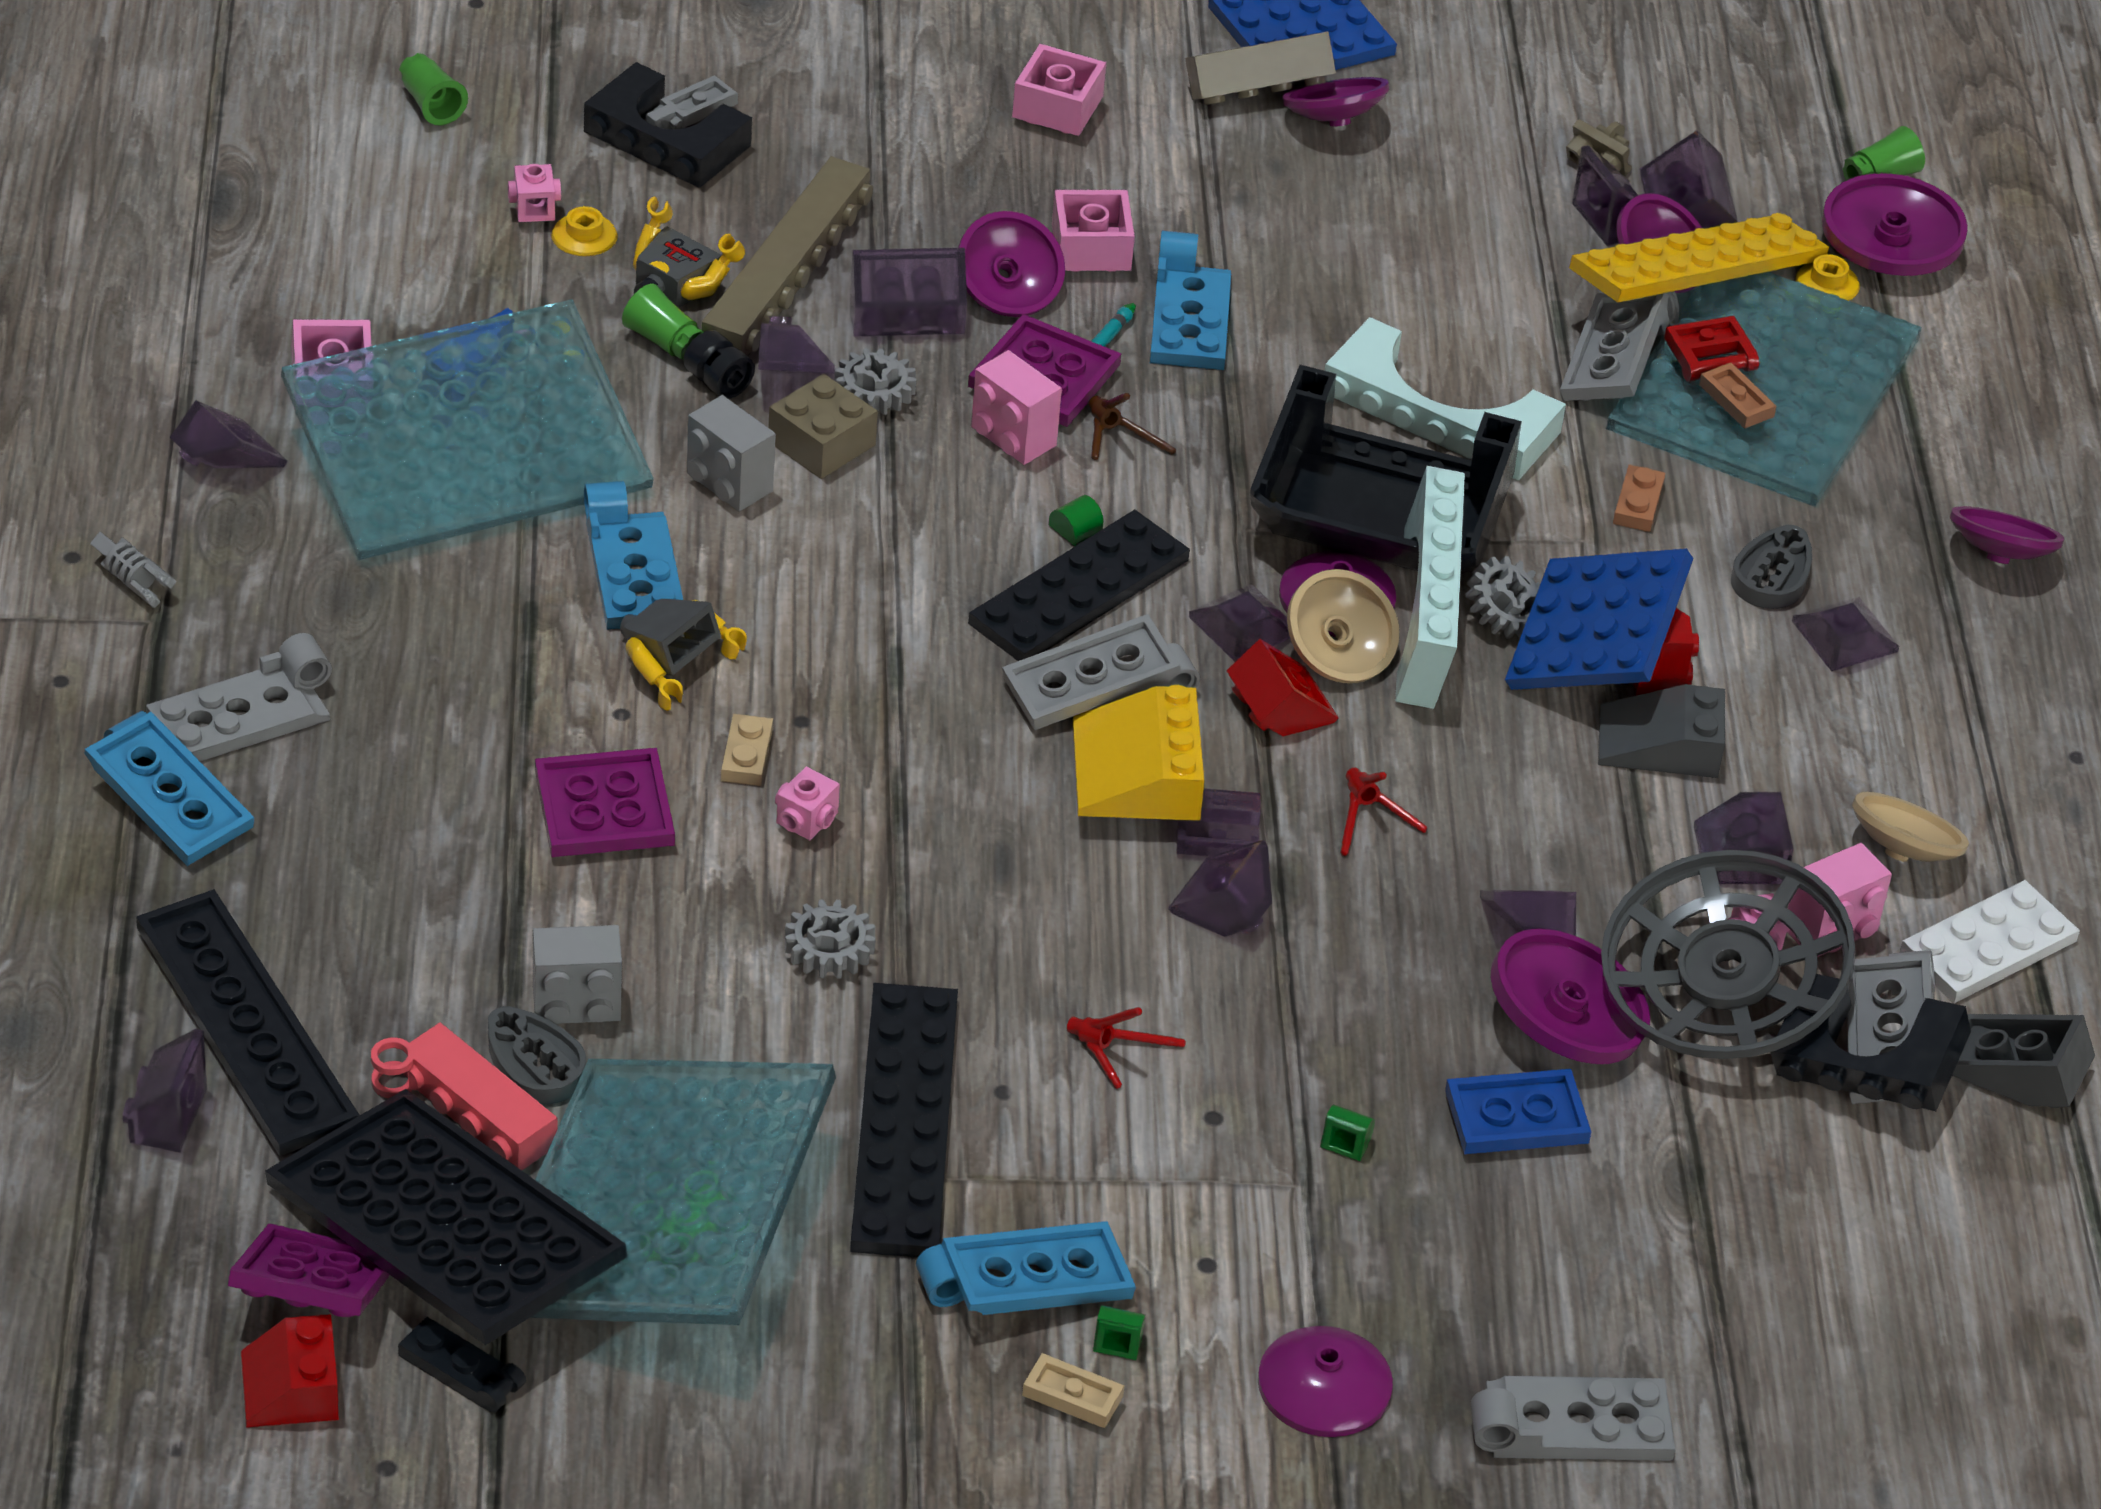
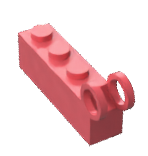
[371,1022,558,1171]

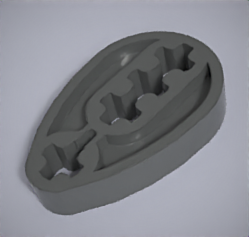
[1731,525,1812,609]
[488,1006,586,1104]

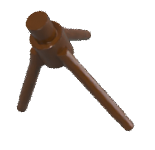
[1089,393,1176,460]

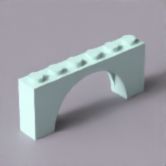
[1325,317,1566,481]
[1395,466,1465,709]

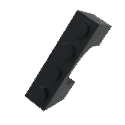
[584,62,752,188]
[1771,974,1971,1112]

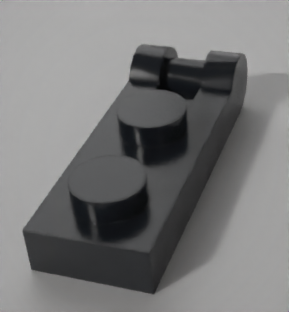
[398,1316,526,1413]

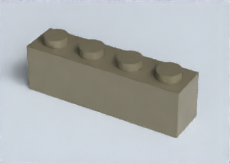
[1185,31,1336,105]

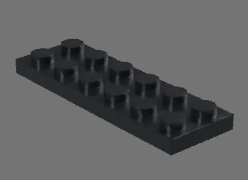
[968,509,1190,661]

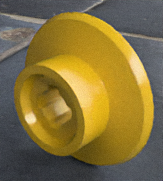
[551,206,618,256]
[1795,254,1860,304]

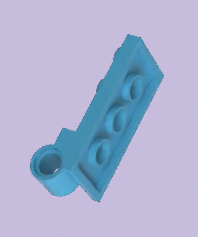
[1150,230,1231,370]
[584,481,683,630]
[84,711,254,866]
[916,1221,1136,1315]

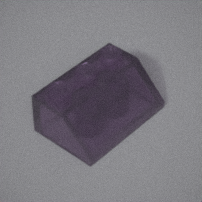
[1640,130,1738,229]
[849,248,967,337]

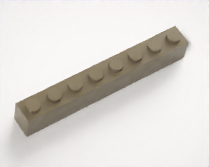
[702,156,873,356]

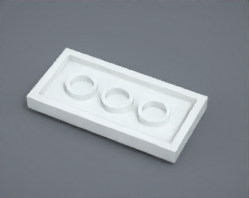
[1900,880,2080,1003]

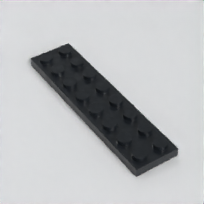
[136,889,360,1156]
[850,983,958,1257]

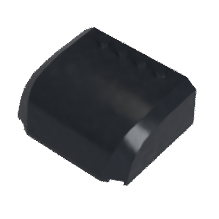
[1250,365,1522,575]

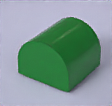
[1048,495,1104,546]
[1320,1104,1375,1161]
[1093,1306,1146,1360]

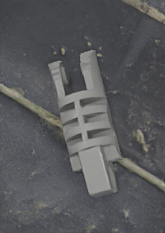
[90,532,176,608]

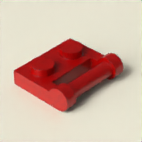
[1664,316,1759,382]

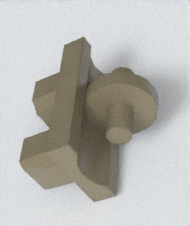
[1566,119,1632,181]

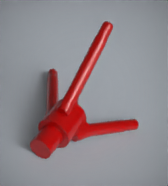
[1341,768,1427,856]
[1067,1007,1186,1089]

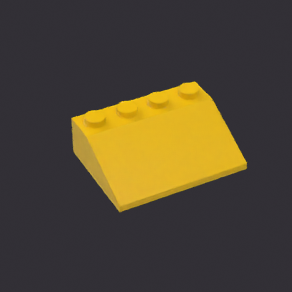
[1073,685,1204,821]

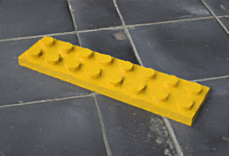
[1569,213,1829,303]

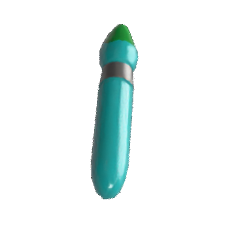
[1091,303,1136,347]

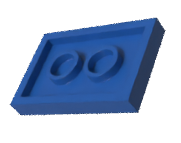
[1445,1069,1592,1154]

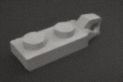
[646,75,738,129]

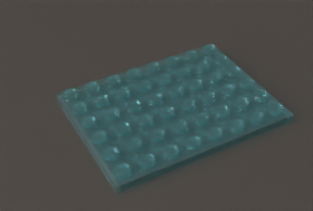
[1606,272,1922,507]
[281,299,654,560]
[530,1059,836,1325]

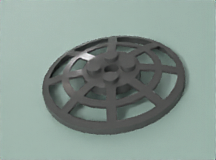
[1601,850,1856,1059]

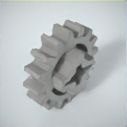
[834,348,917,415]
[1466,556,1541,639]
[785,899,876,979]

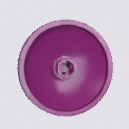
[1822,173,1968,276]
[1491,929,1650,1064]

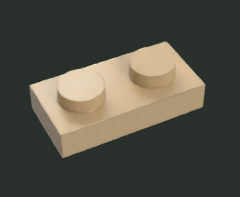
[721,714,773,786]
[1022,1353,1125,1428]

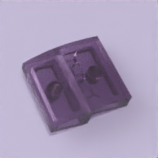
[1176,788,1261,861]

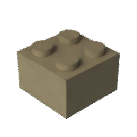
[768,374,878,479]

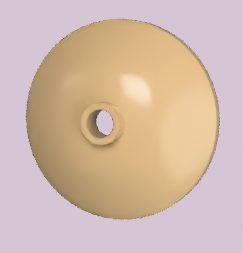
[1287,569,1399,684]
[1852,792,1969,862]

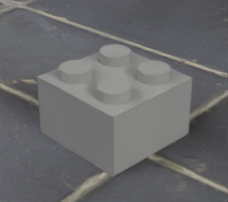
[687,395,776,512]
[533,925,622,1024]

